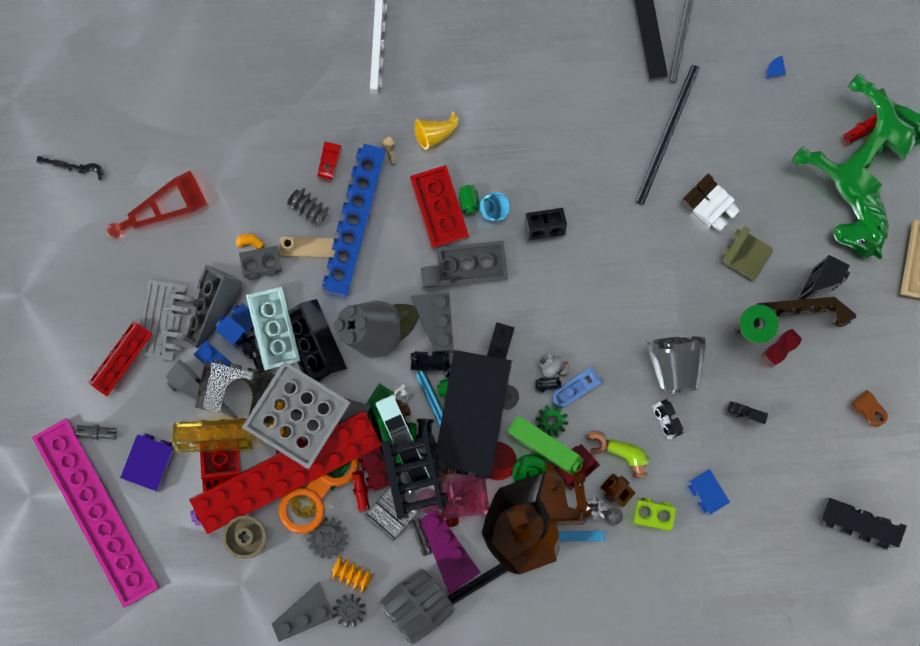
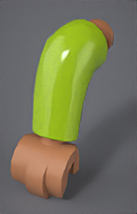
[587,430,650,478]

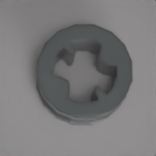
[605,508,623,525]

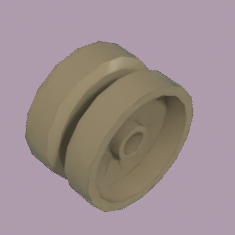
[223,516,268,559]

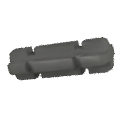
[410,518,432,556]

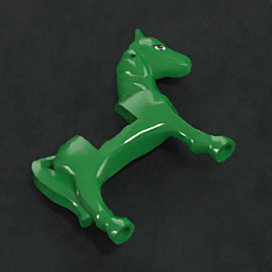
[791,73,920,259]

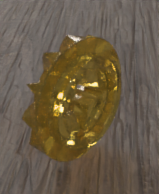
[289,487,317,518]

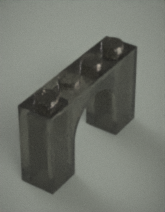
[195,359,278,425]

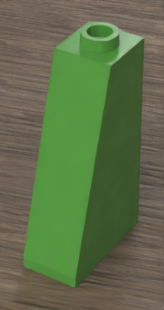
[507,415,584,476]

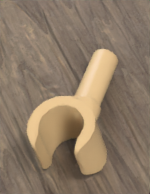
[382,137,395,164]

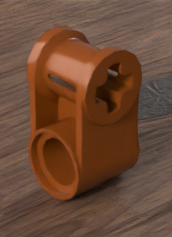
[852,390,888,427]

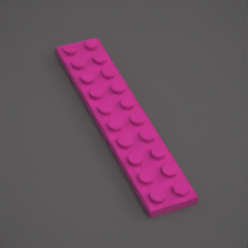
[32,418,159,608]

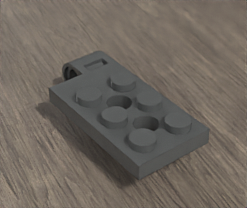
[420,241,508,288]

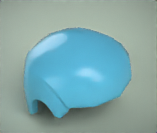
[480,192,510,221]

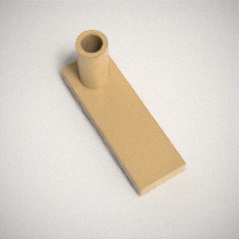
[279,237,337,258]

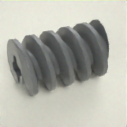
[286,188,329,228]

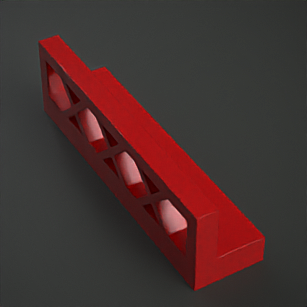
[88,321,153,397]

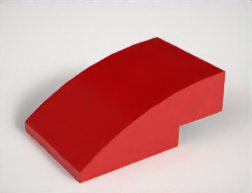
[200,439,242,492]

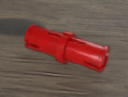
[843,114,877,145]
[352,470,370,511]

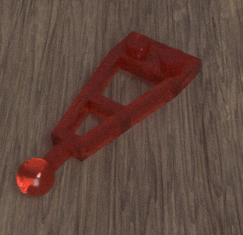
[106,170,208,238]

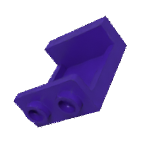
[120,433,176,492]

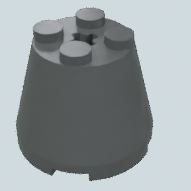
[333,300,402,358]
[647,336,706,394]

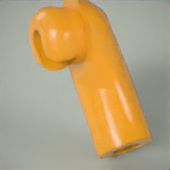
[236,233,265,249]

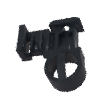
[727,401,768,424]

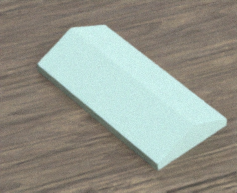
[246,287,300,370]

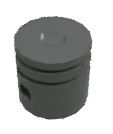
[504,385,519,410]

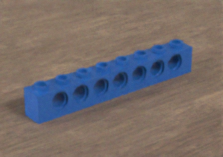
[322,143,386,298]

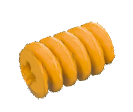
[331,555,375,594]

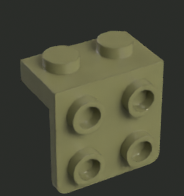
[722,226,773,280]

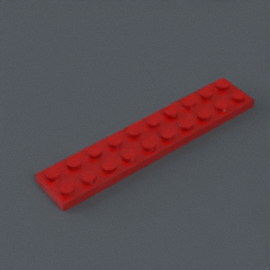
[189,410,381,534]

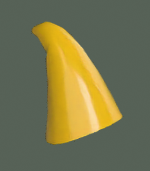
[415,112,458,150]

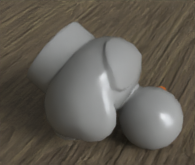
[539,354,570,378]

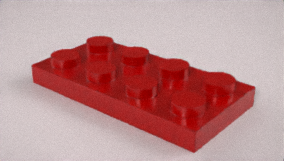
[410,165,469,249]

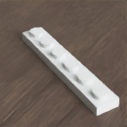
[370,0,387,94]

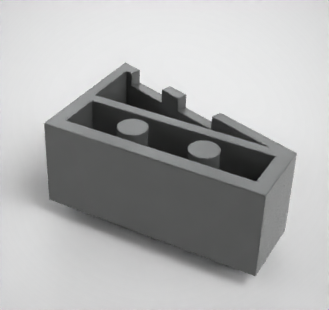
[411,293,454,353]
[272,582,334,642]

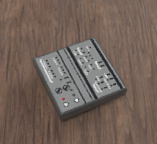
[364,487,419,541]

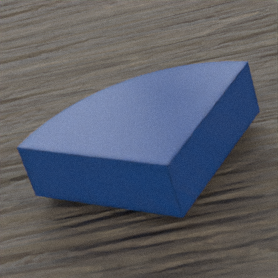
[766,56,786,78]

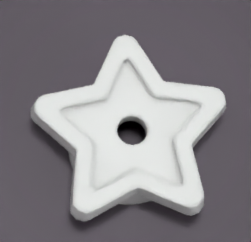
[391,384,414,404]

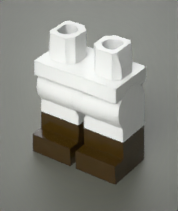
[681,173,740,231]

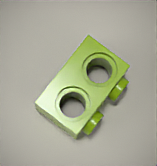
[632,497,676,531]

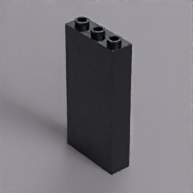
[435,350,513,479]

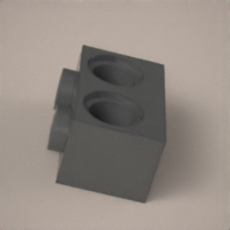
[239,246,282,280]

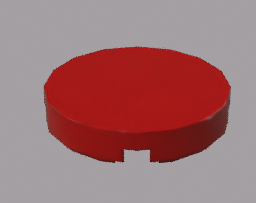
[487,442,517,481]

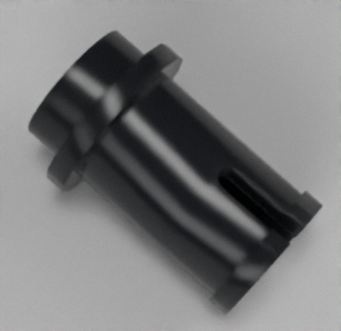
[535,377,561,392]

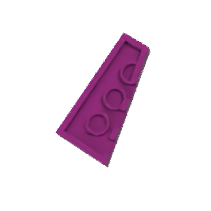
[420,509,481,595]

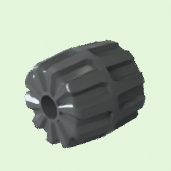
[379,569,454,644]

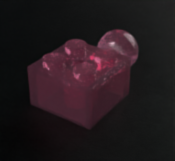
[416,476,489,520]

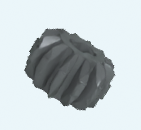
[333,594,366,627]

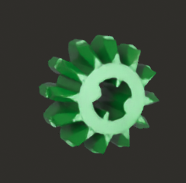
[536,404,569,437]

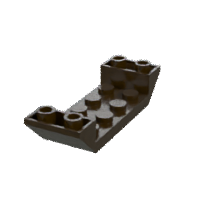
[735,297,856,335]

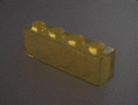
[172,418,253,453]

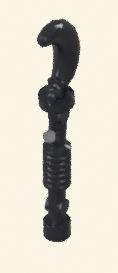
[36,156,104,181]

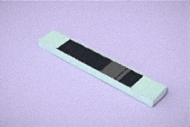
[375,395,436,509]

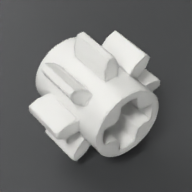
[586,496,608,522]

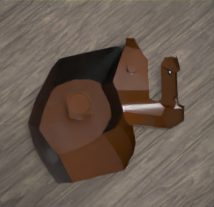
[482,464,592,575]

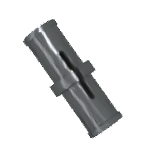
[76,425,117,440]

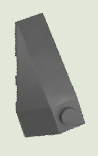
[186,264,243,348]
[165,359,238,420]

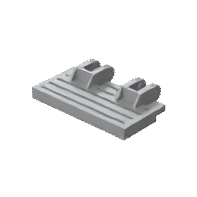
[137,279,193,361]

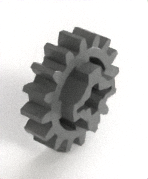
[306,516,349,559]

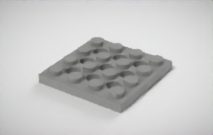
[242,361,351,469]

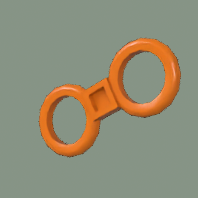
[279,457,359,533]

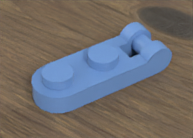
[552,366,603,408]

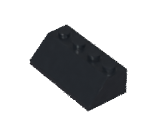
[798,255,850,300]
[288,299,347,383]

